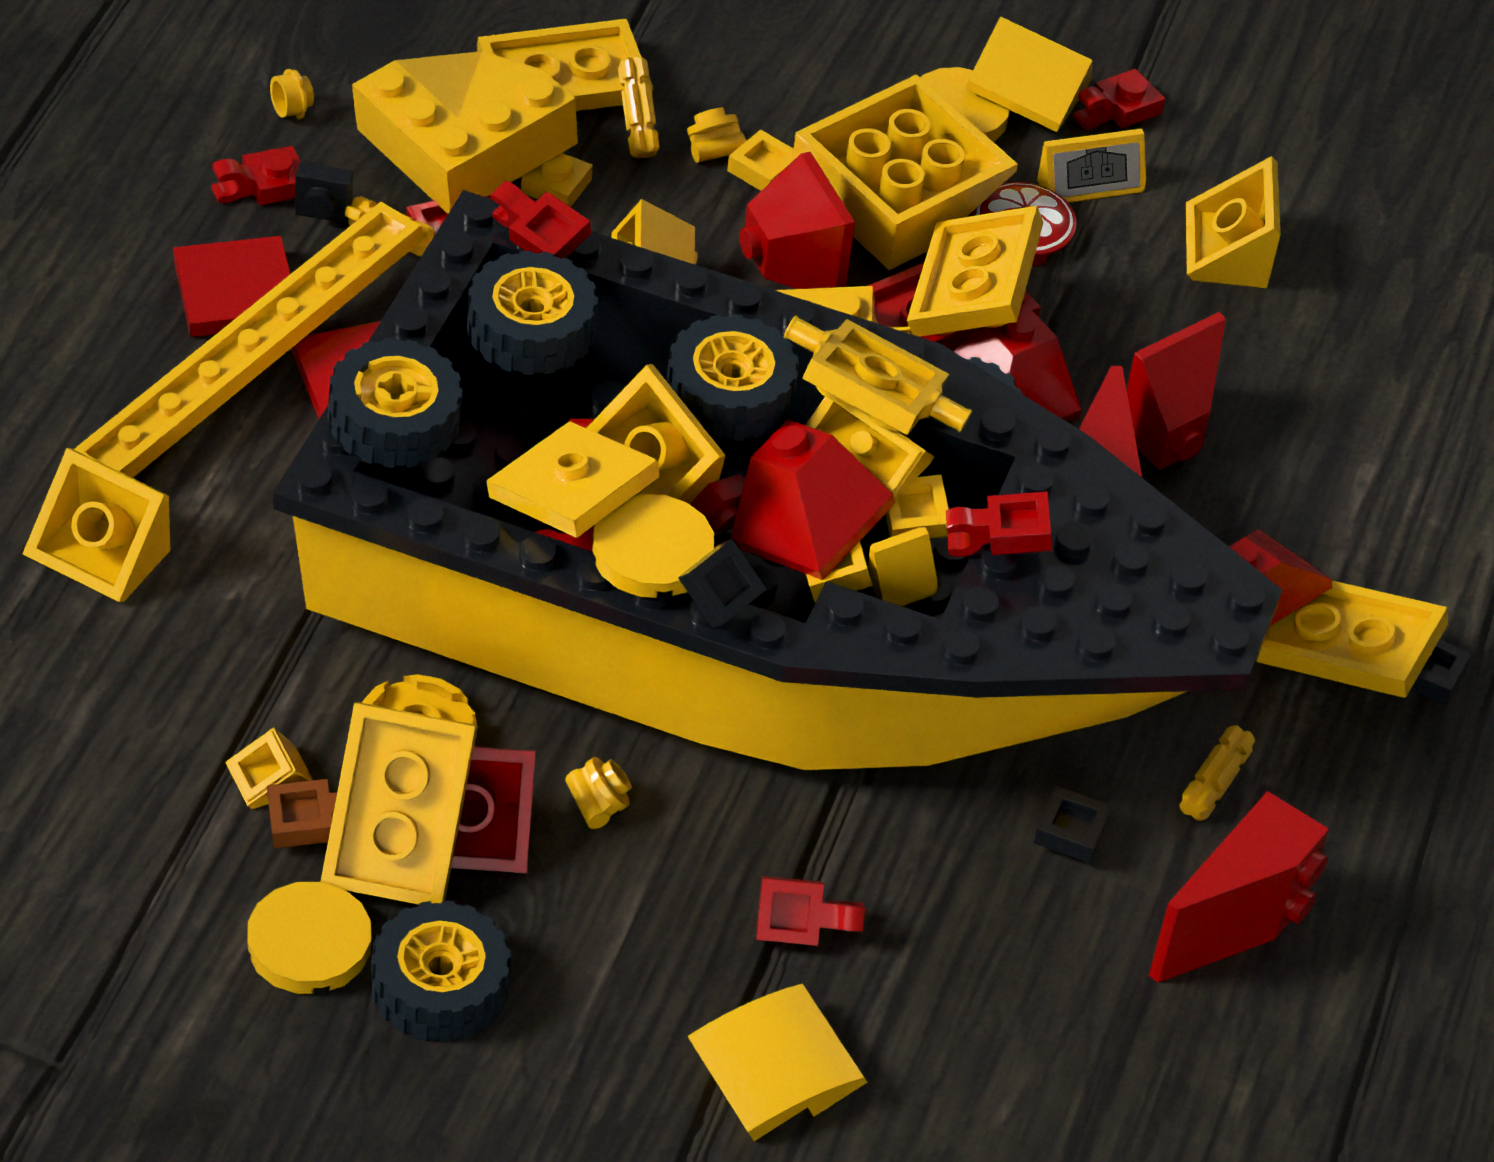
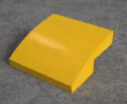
[688,984,867,1142]

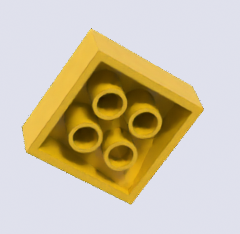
[352,51,578,214]
[792,74,1018,271]

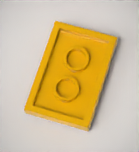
[477,19,653,111]
[907,206,1044,337]
[1256,581,1448,698]
[321,702,478,905]

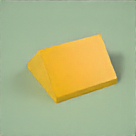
[965,16,1093,132]
[1186,156,1281,288]
[586,364,725,504]
[23,448,171,602]

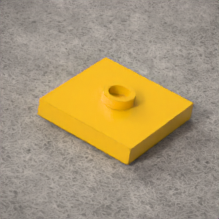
[486,421,660,538]

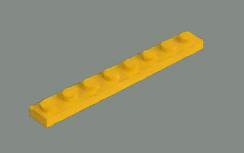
[74,202,422,478]

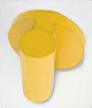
[687,107,746,163]
[565,757,632,829]

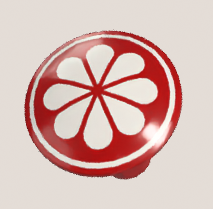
[972,182,1077,266]

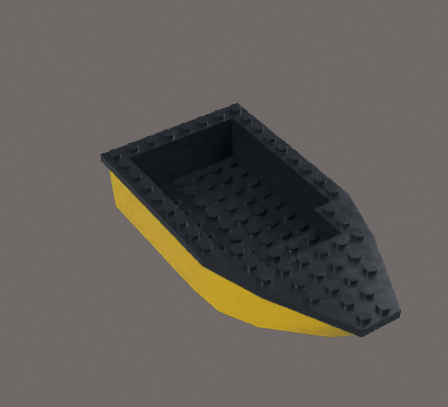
[273,190,1282,770]

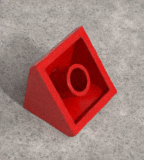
[451,746,536,873]

